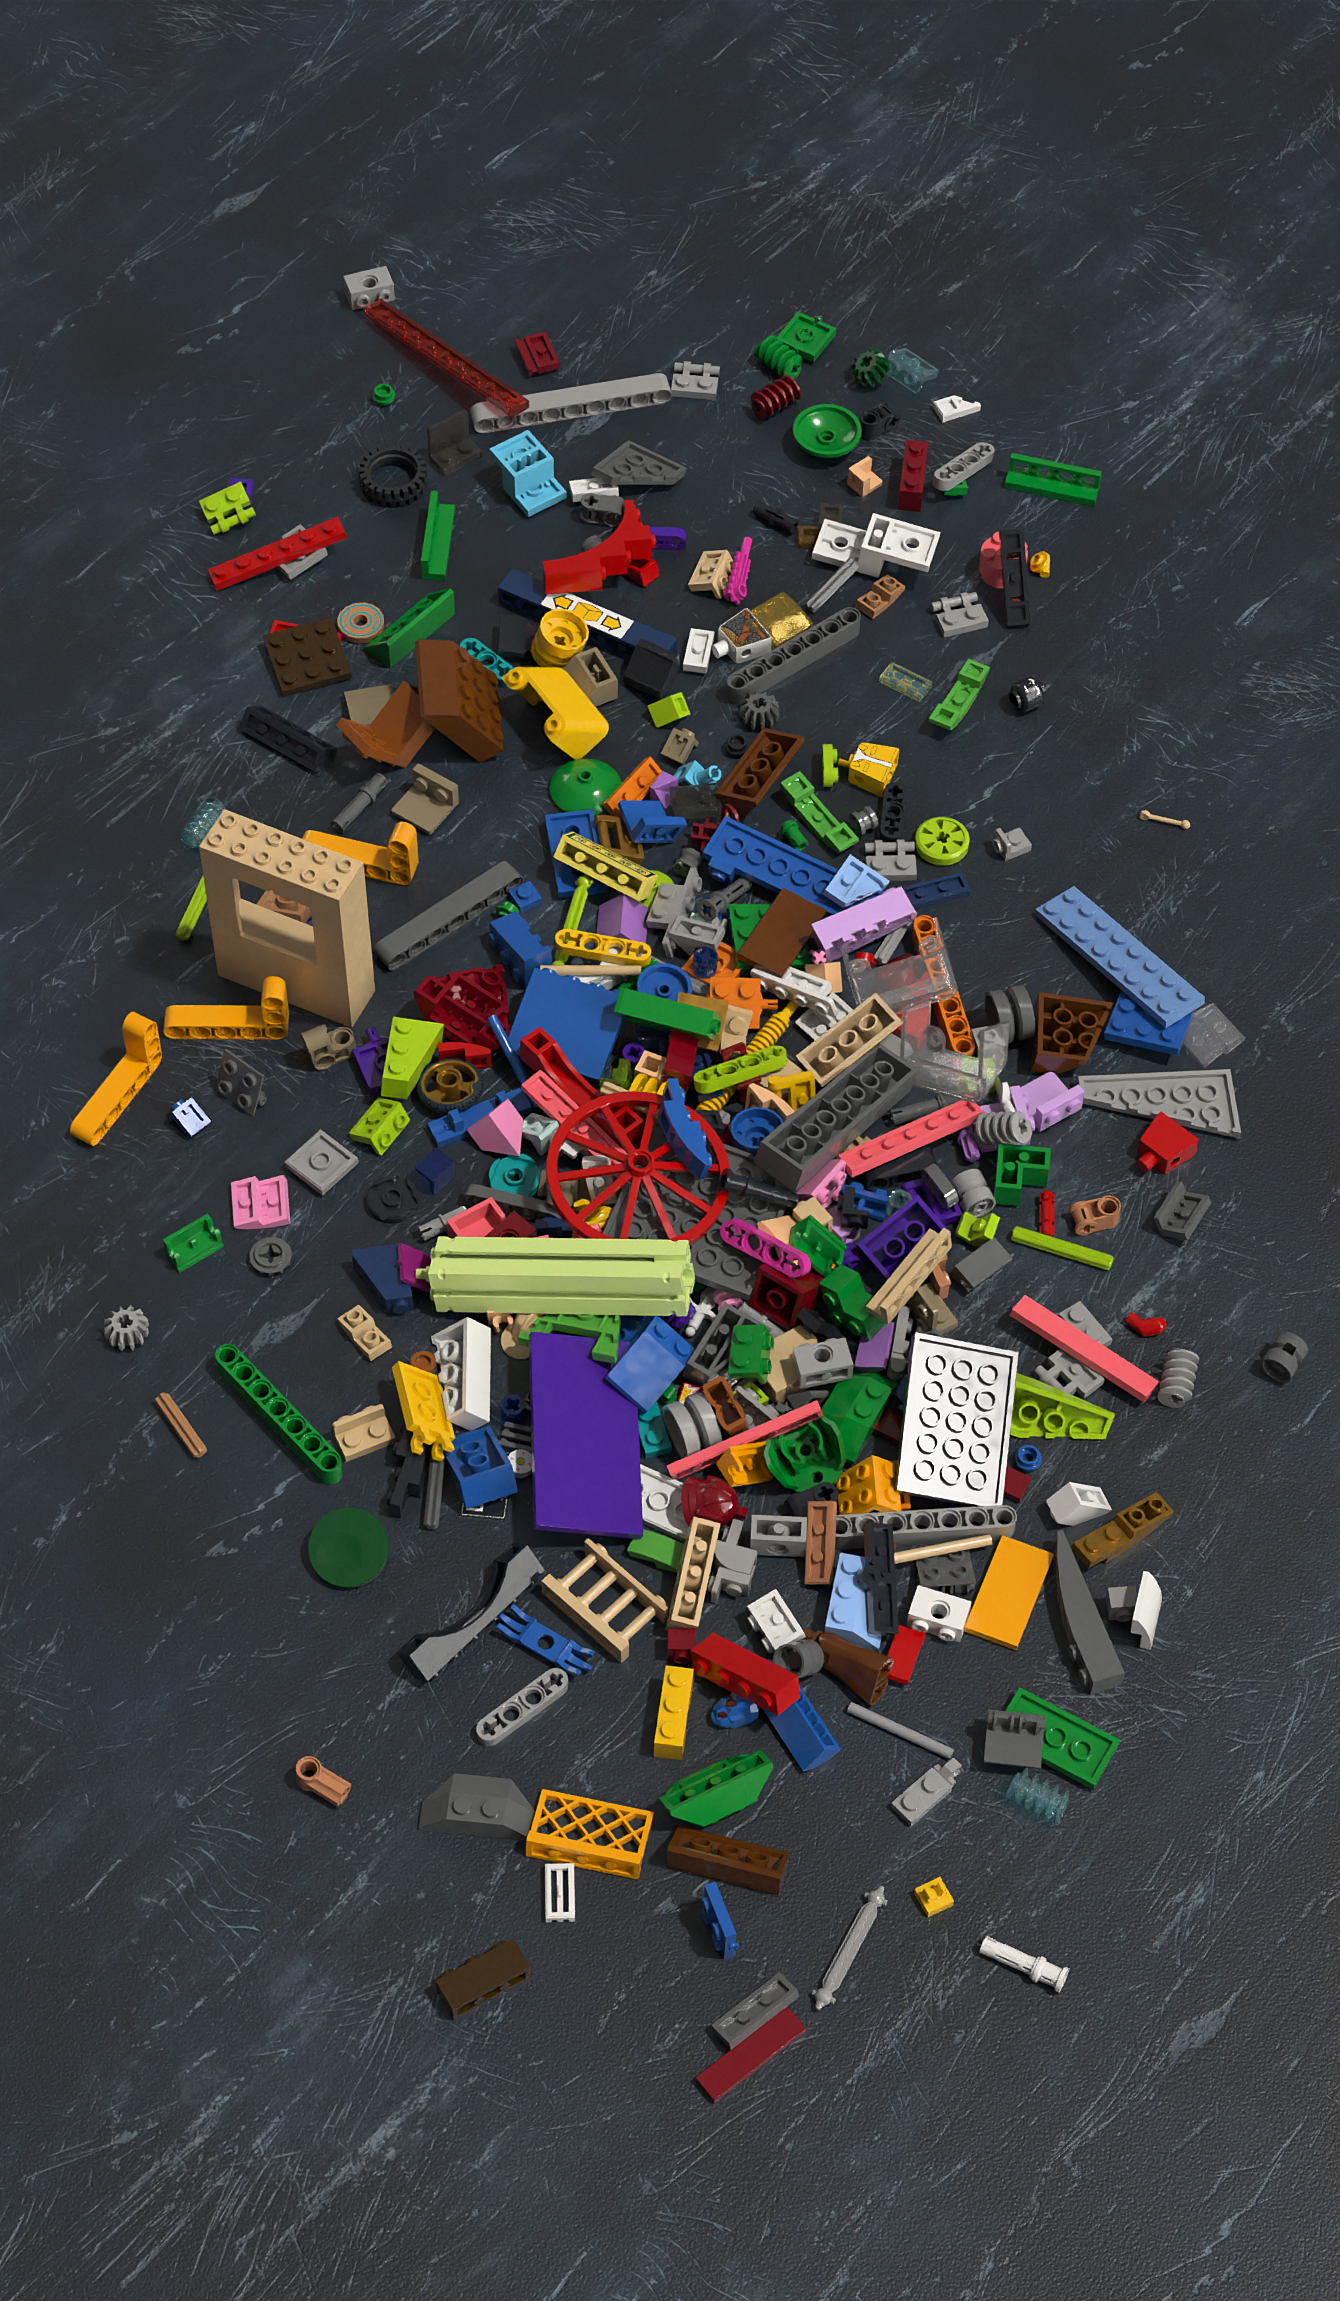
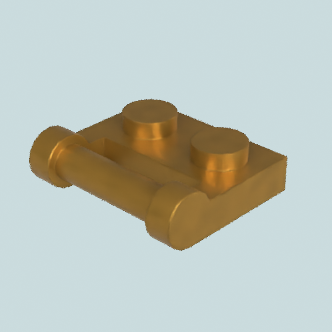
[594,815,645,864]

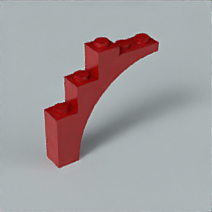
[543,500,656,594]

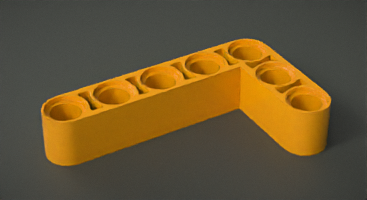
[302,822,419,885]
[163,976,289,1040]
[70,1011,162,1146]

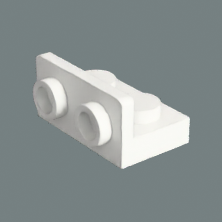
[747,1589,806,1654]

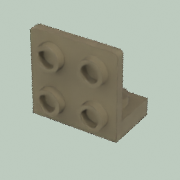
[392,763,459,834]
[904,1282,958,1335]

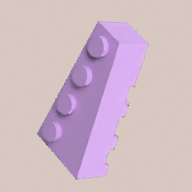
[811,886,916,963]

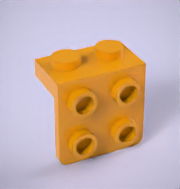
[837,1455,901,1515]

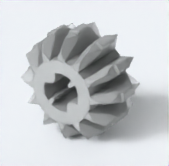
[104,1305,149,1351]

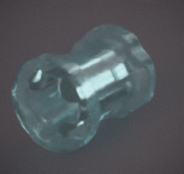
[887,1189,912,1217]

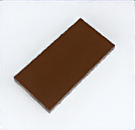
[737,888,827,979]

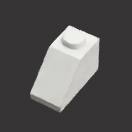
[1046,1482,1112,1526]

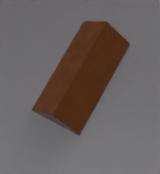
[715,728,805,819]
[667,1825,790,1895]

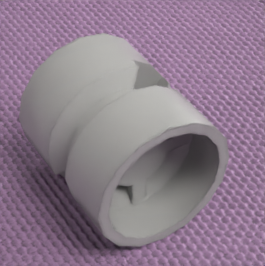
[951,1169,996,1218]

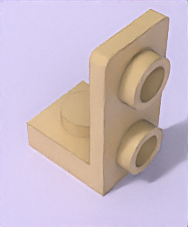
[719,1005,753,1059]

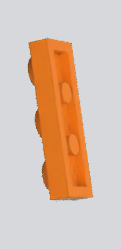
[602,756,662,818]

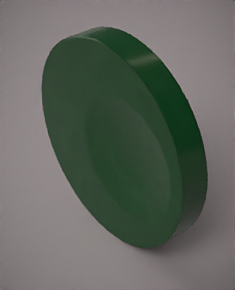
[308,1507,389,1589]

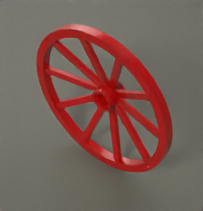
[546,1091,730,1246]

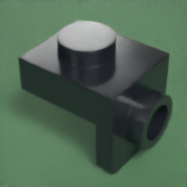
[837,1186,869,1230]

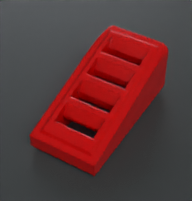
[625,558,659,587]

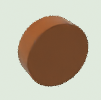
[410,1351,437,1374]

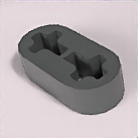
[921,1164,959,1209]

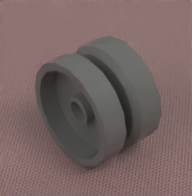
[984,984,1035,1045]

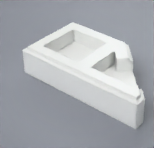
[933,395,981,423]

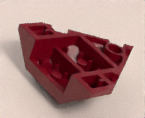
[413,964,511,1050]

